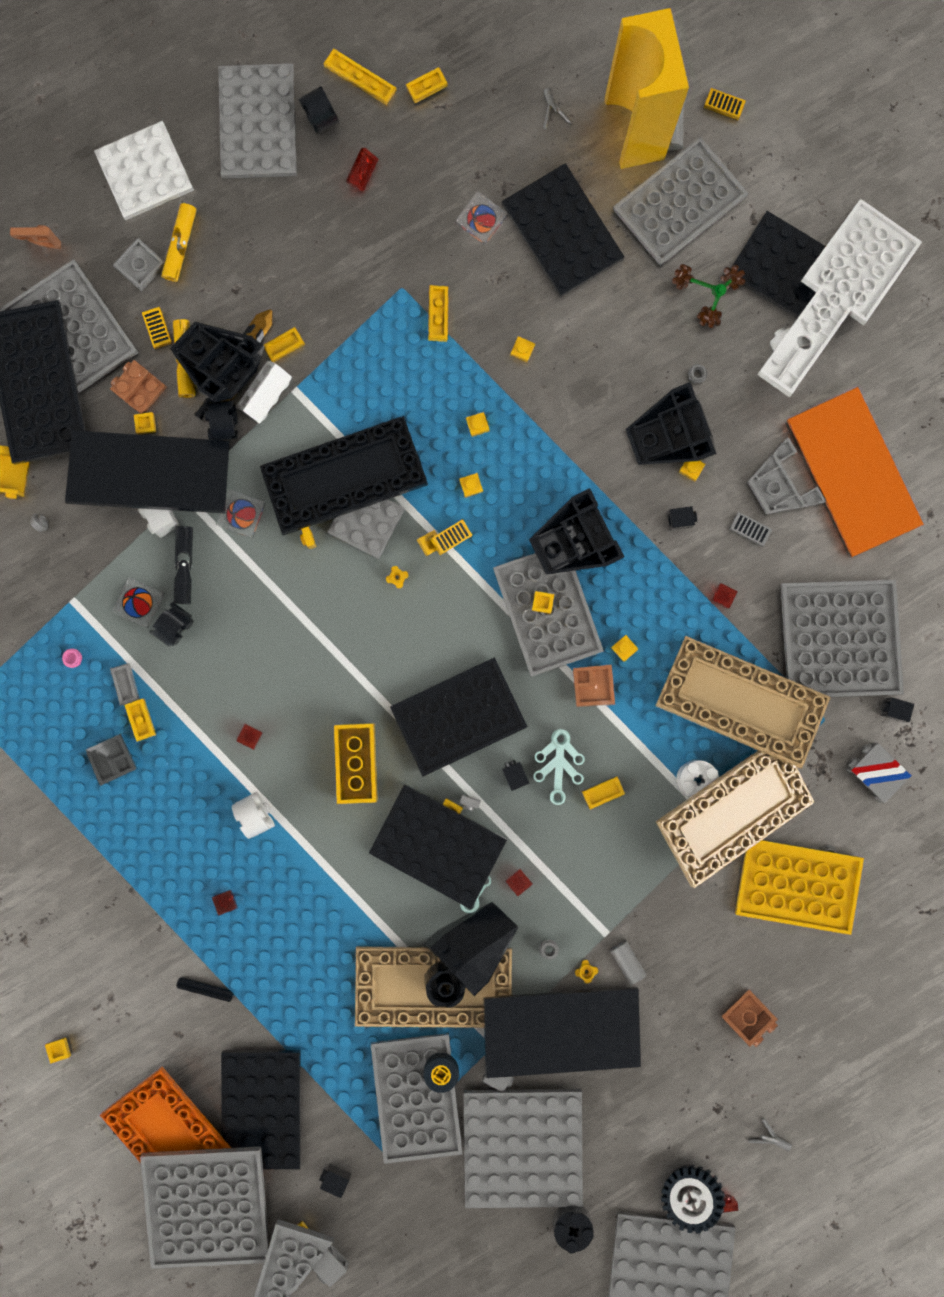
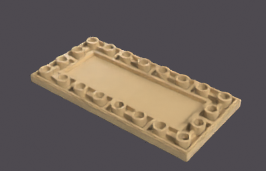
[655,636,831,769]
[656,751,815,888]
[355,946,512,1028]

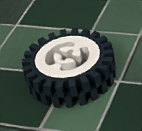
[661,1165,726,1234]

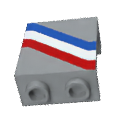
[846,743,912,803]

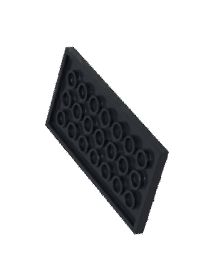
[0,300,86,465]

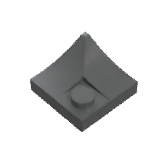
[86,734,137,786]

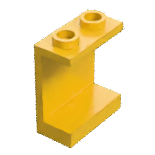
[0,445,30,499]

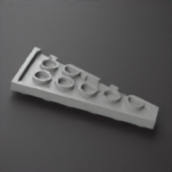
[254,1219,335,1297]

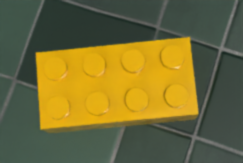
[334,724,378,804]

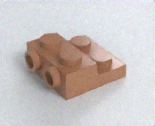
[110,360,167,414]
[721,990,778,1047]

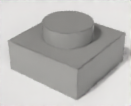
[460,795,481,811]

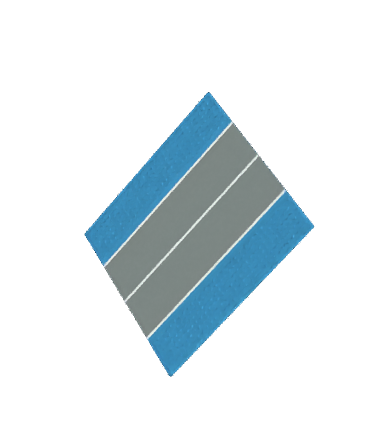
[0,288,825,1152]

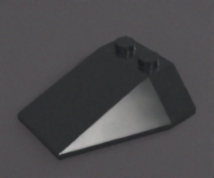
[170,322,265,402]
[626,382,717,465]
[529,488,625,575]
[424,902,519,996]

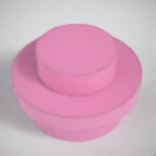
[62,649,82,668]

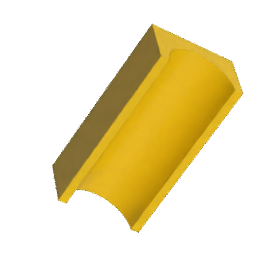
[605,8,689,169]

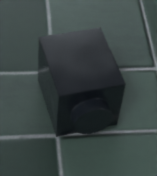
[667,506,697,531]
[881,697,915,722]
[502,760,530,791]
[319,1164,351,1198]

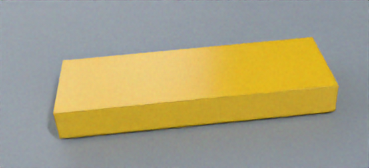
[428,285,448,342]

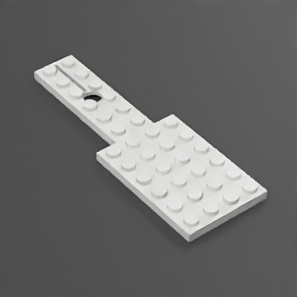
[757,199,922,397]

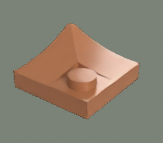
[10,225,61,249]
[573,665,615,707]

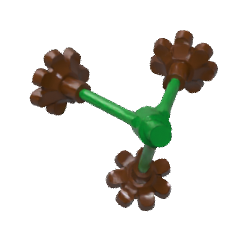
[672,264,745,328]

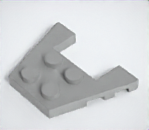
[747,437,826,515]

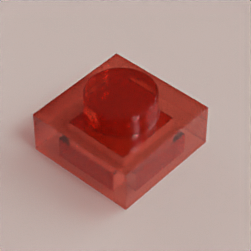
[711,583,738,609]
[236,724,263,750]
[505,869,533,896]
[212,890,238,916]
[723,1195,739,1213]

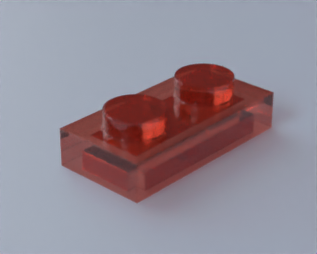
[346,148,378,192]

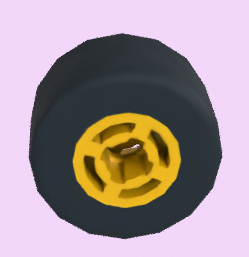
[423,1053,459,1093]

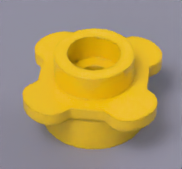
[386,566,408,588]
[575,960,598,984]

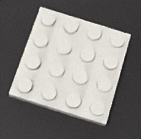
[94,121,194,220]

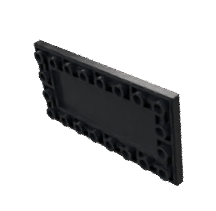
[260,416,428,536]
[65,430,230,514]
[483,987,641,1078]

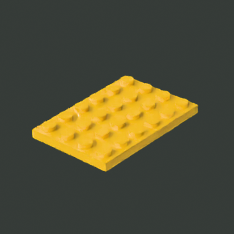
[735,840,864,935]

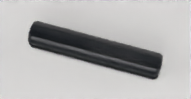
[176,977,234,1002]

